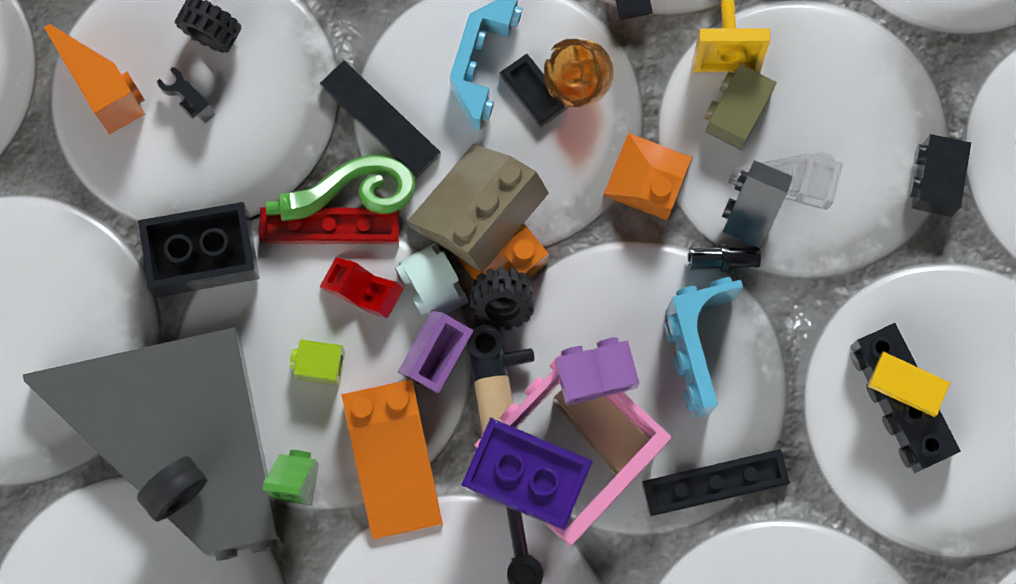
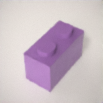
[397,311,473,393]

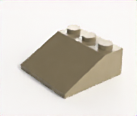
[407,144,549,273]

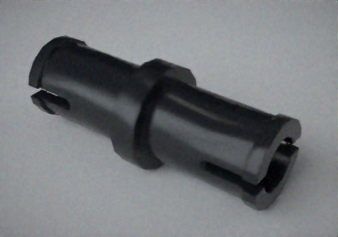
[687,244,761,272]

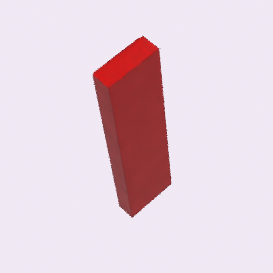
[259,207,400,245]

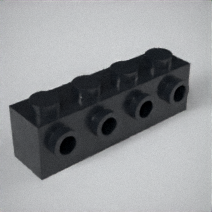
[850,323,961,474]

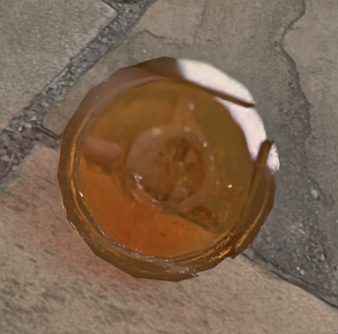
[544,38,614,108]

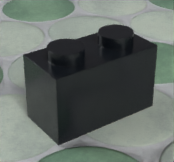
[908,134,972,217]
[721,160,793,248]

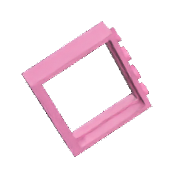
[474,354,672,548]

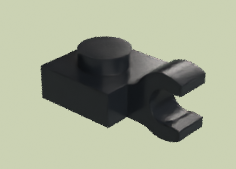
[157,67,215,124]

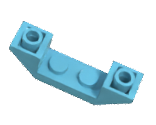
[450,0,523,130]

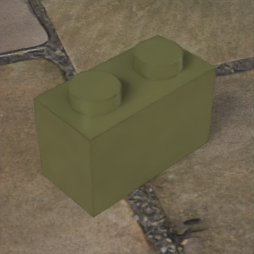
[704,64,777,150]

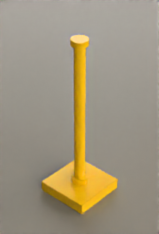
[692,0,770,73]

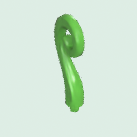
[265,155,416,221]

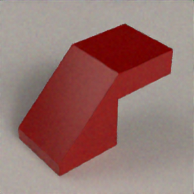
[319,257,404,319]

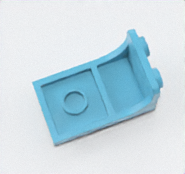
[664,277,743,419]

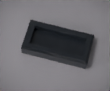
[500,53,568,128]

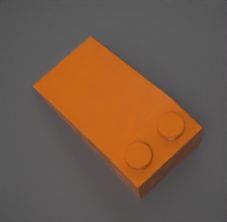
[341,379,443,540]

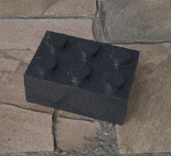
[138,202,260,298]

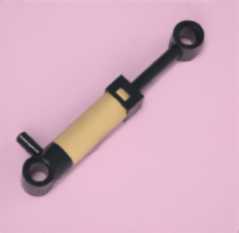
[468,325,543,584]

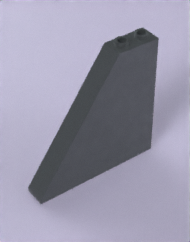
[23,327,281,561]

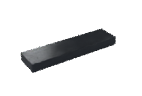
[320,60,441,178]
[641,449,790,517]

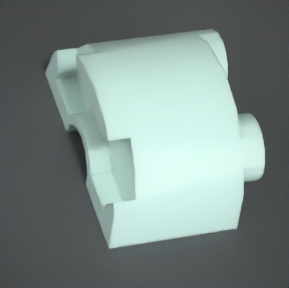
[395,242,468,316]

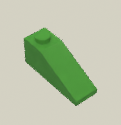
[262,450,319,506]

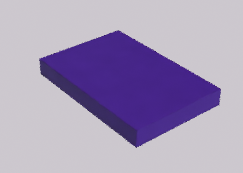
[461,417,593,531]

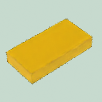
[867,352,951,417]

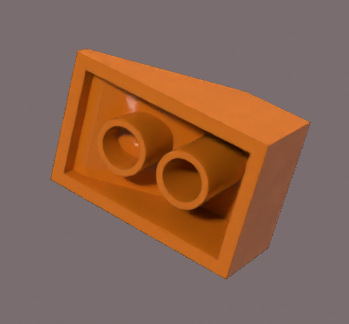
[44,24,145,135]

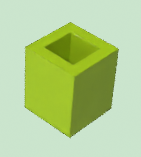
[289,339,345,386]

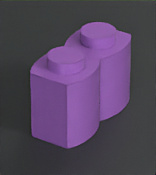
[555,337,640,405]

